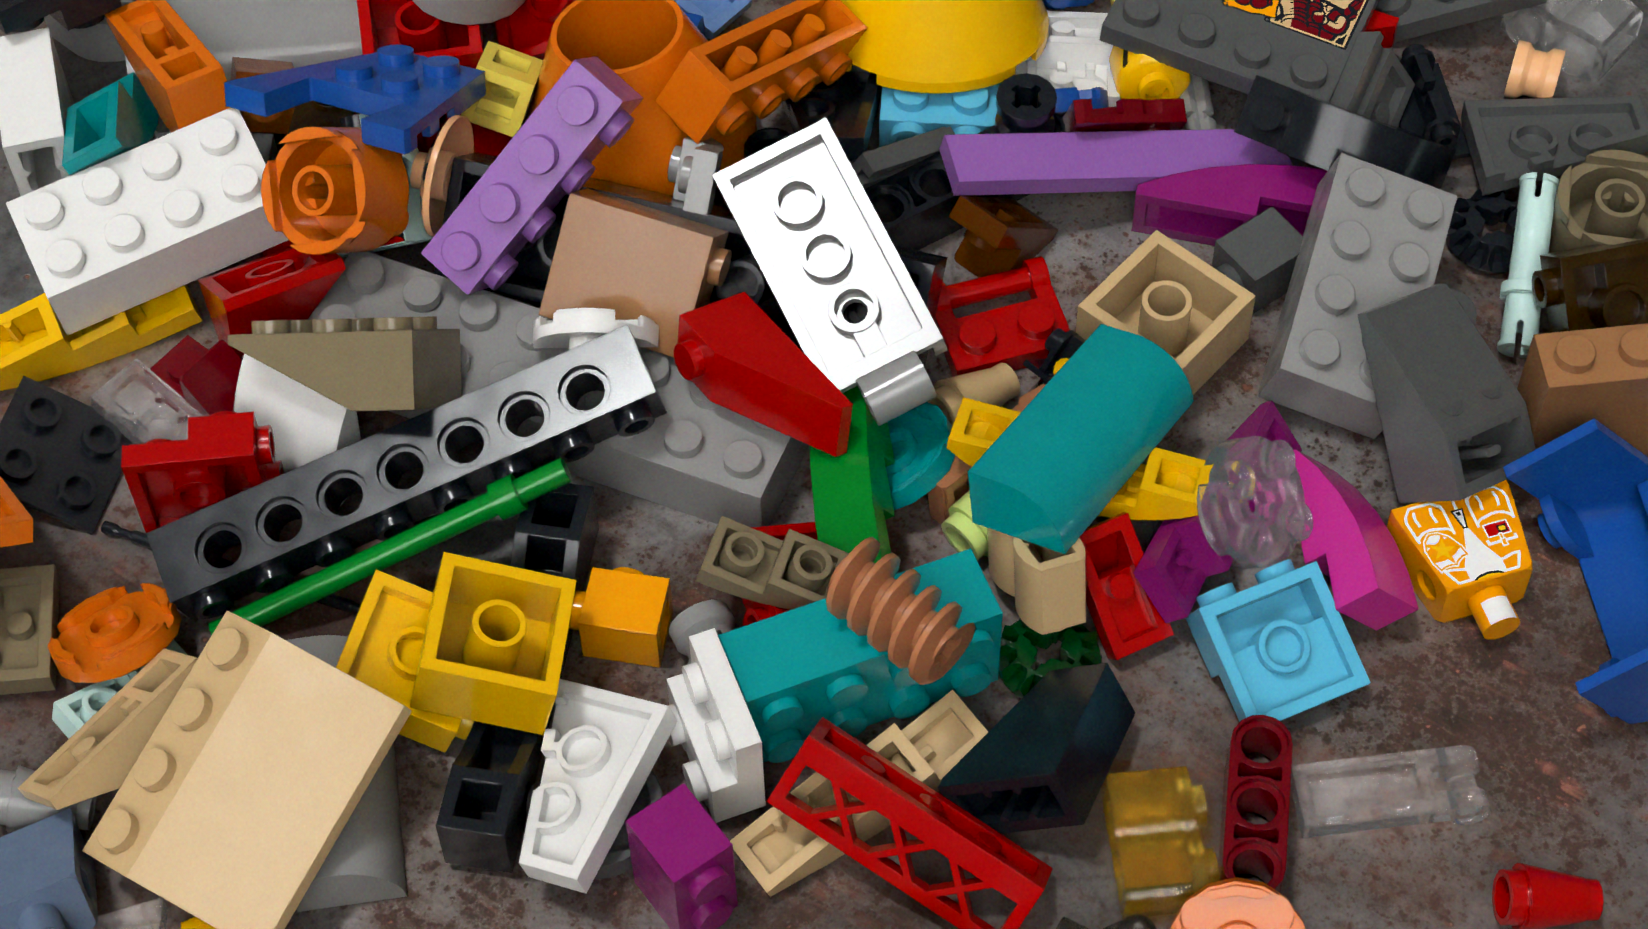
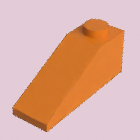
[104,0,230,132]

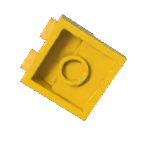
[335,569,474,753]

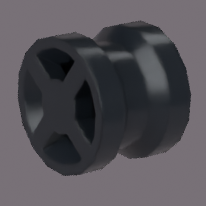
[995,73,1057,134]

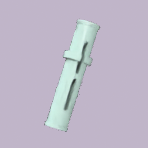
[1497,172,1559,358]

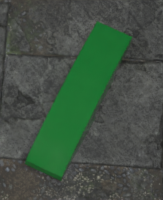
[810,386,895,563]

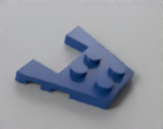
[224,44,486,155]

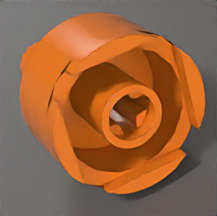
[261,127,409,254]

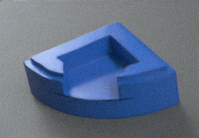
[1054,87,1109,117]

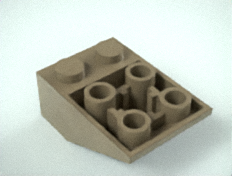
[228,316,462,411]

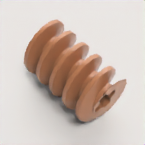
[826,537,976,685]

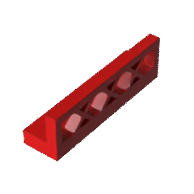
[766,717,1053,929]

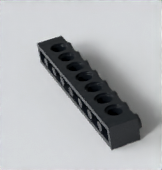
[146,325,667,620]

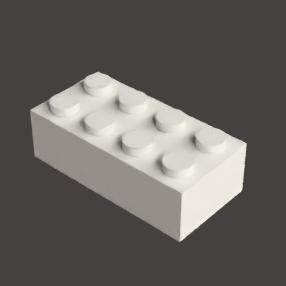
[6,108,289,336]

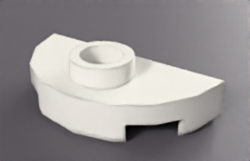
[532,308,659,350]

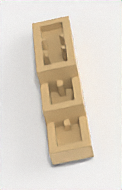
[730,690,988,897]

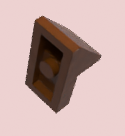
[949,195,1058,278]

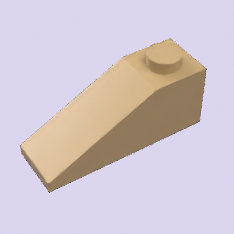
[18,648,198,810]

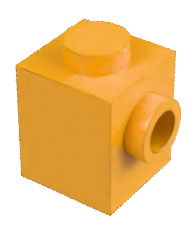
[570,567,673,668]

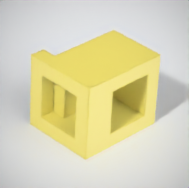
[461,41,543,137]

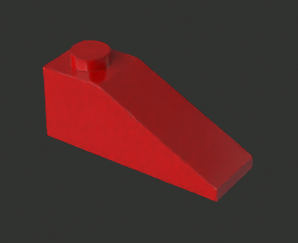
[674,291,853,457]

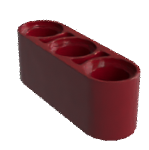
[1217,715,1293,892]

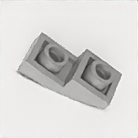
[668,136,724,216]

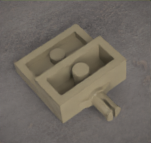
[0,564,60,695]

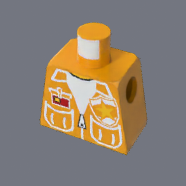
[1387,480,1533,640]

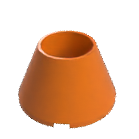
[526,0,757,196]

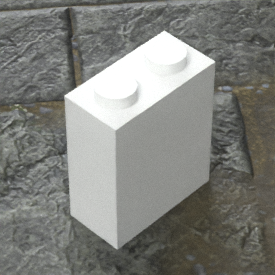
[0,27,74,196]

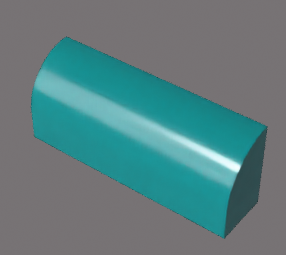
[968,324,1194,554]

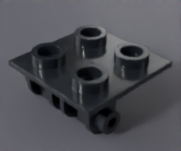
[0,376,140,535]

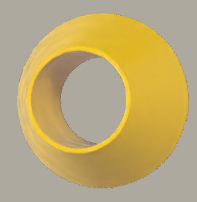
[841,0,1049,94]

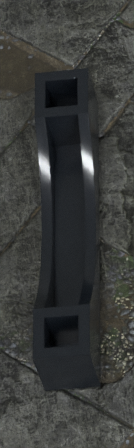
[436,483,599,873]

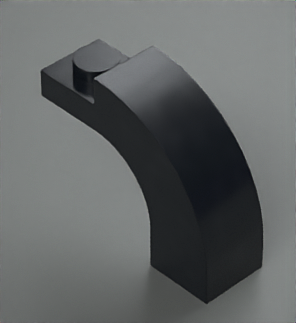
[1234,75,1456,189]

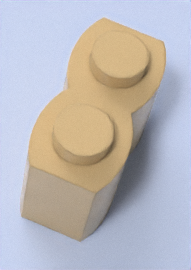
[987,528,1086,635]

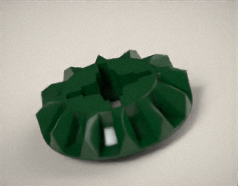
[999,619,1102,699]

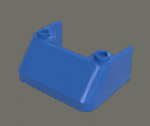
[1503,418,1648,724]

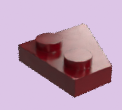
[1062,99,1187,132]

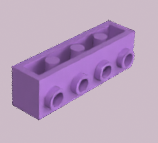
[421,56,643,295]

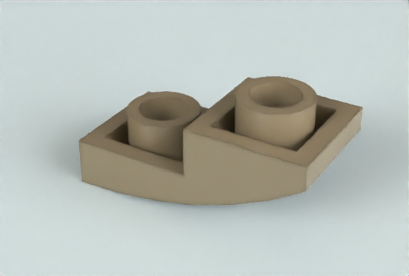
[695,516,849,610]

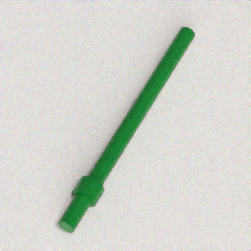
[209,458,573,635]

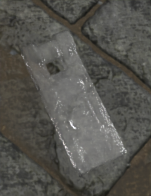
[1290,745,1491,838]

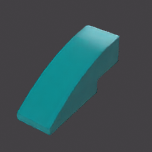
[62,72,159,175]

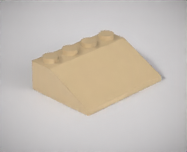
[82,611,412,929]

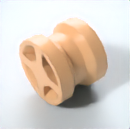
[1504,40,1566,99]

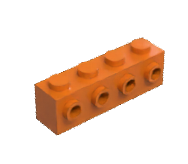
[655,0,868,144]

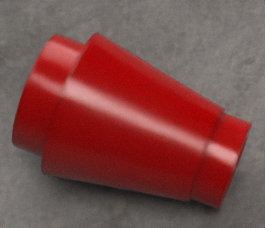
[1492,863,1604,929]

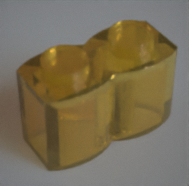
[1102,766,1219,920]

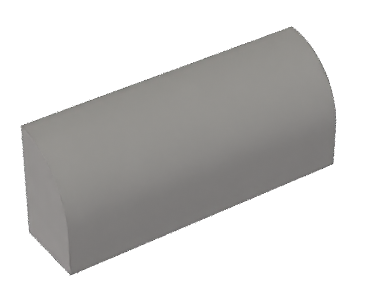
[121,0,363,81]
[286,635,407,912]

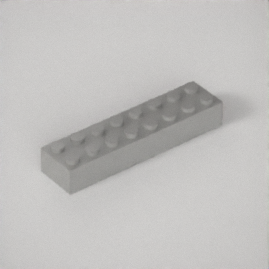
[309,252,809,527]

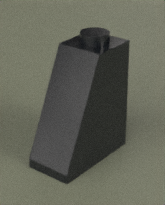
[938,663,1135,834]

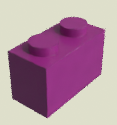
[626,783,738,929]

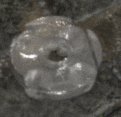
[1197,436,1313,569]

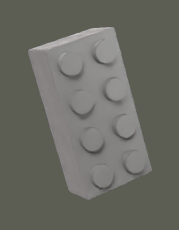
[1257,153,1457,439]

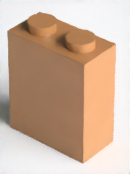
[539,188,732,357]
[1517,323,1648,457]

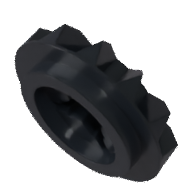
[1446,188,1518,273]

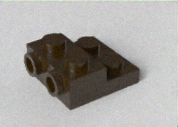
[1532,238,1648,334]

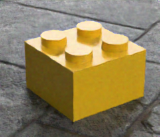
[409,552,577,735]

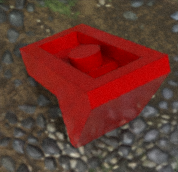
[1079,512,1174,660]

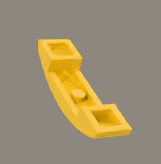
[946,397,1215,520]

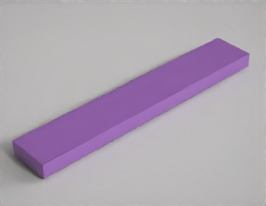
[939,129,1292,196]

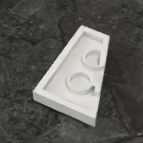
[519,679,677,894]

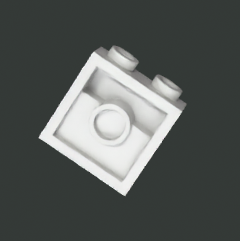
[666,628,766,823]

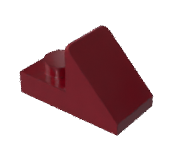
[143,335,242,418]

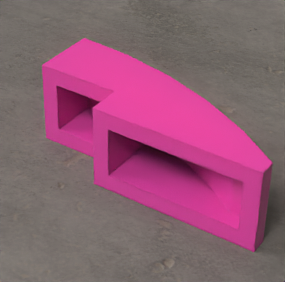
[1286,449,1419,631]

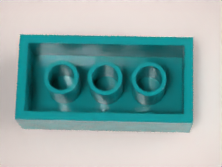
[718,548,1003,763]

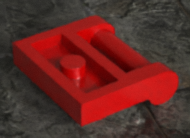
[934,256,1070,376]

